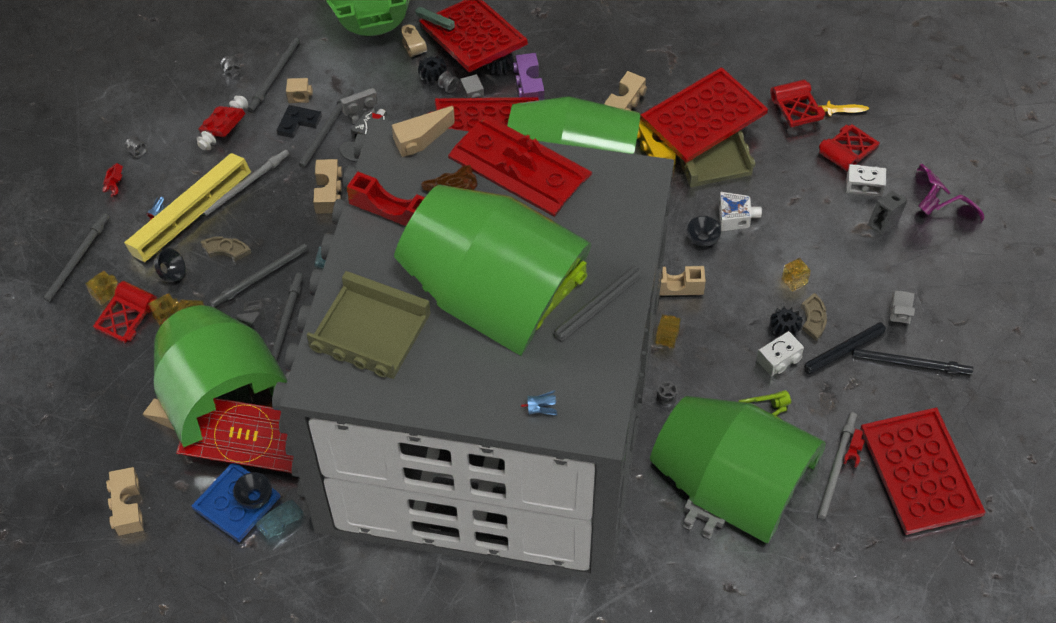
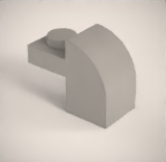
[890,291,915,324]

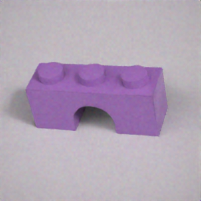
[513,53,544,100]

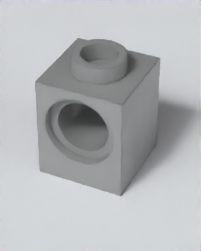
[460,74,484,98]

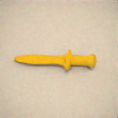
[810,101,869,117]

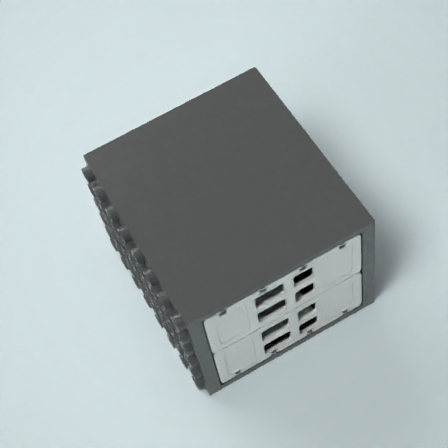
[272,118,674,583]

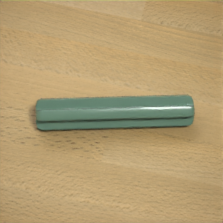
[415,6,455,30]

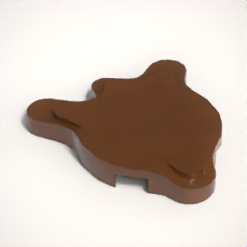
[421,165,478,191]

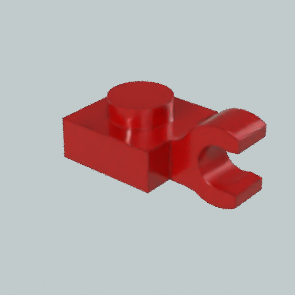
[103,163,123,197]
[843,429,865,468]

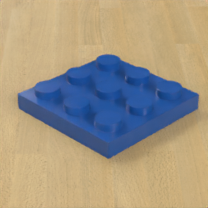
[192,463,281,542]

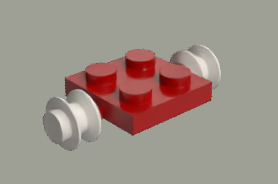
[196,95,249,150]

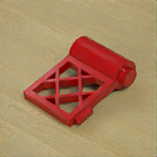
[770,79,826,127]
[818,124,880,172]
[93,281,158,344]

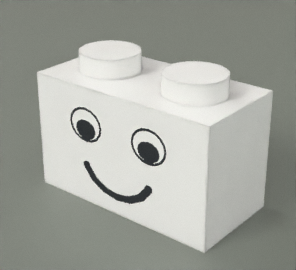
[846,164,886,197]
[756,331,804,377]

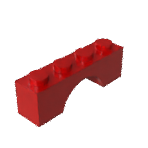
[347,171,425,226]

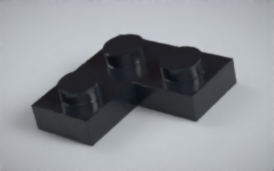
[276,105,322,138]

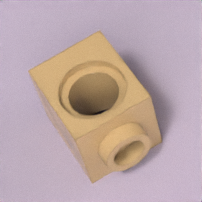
[286,78,313,103]

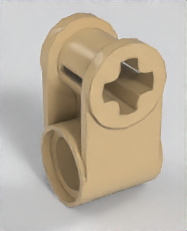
[401,24,427,57]

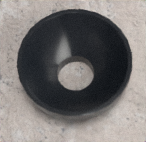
[687,216,721,246]
[154,248,186,282]
[233,472,272,509]

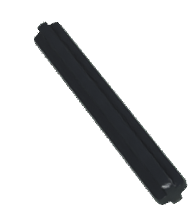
[804,322,886,373]

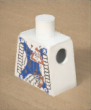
[719,192,762,231]

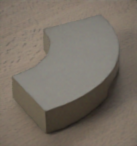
[200,236,251,261]
[801,293,827,341]

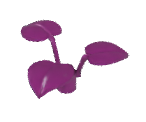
[917,164,984,222]

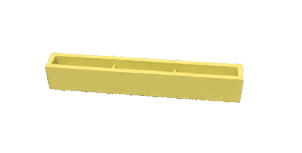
[124,153,251,262]

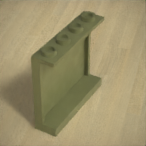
[677,130,755,188]
[307,271,431,379]

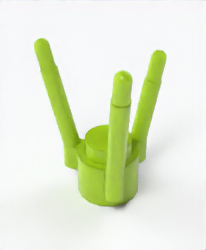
[738,390,791,416]

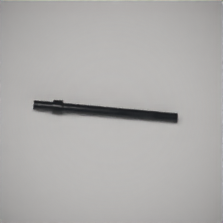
[853,348,973,374]

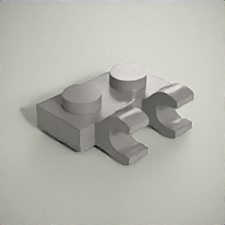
[341,88,378,125]
[683,498,725,539]

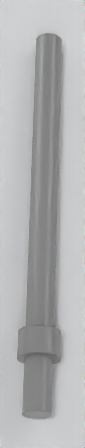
[203,149,289,217]
[818,412,857,519]

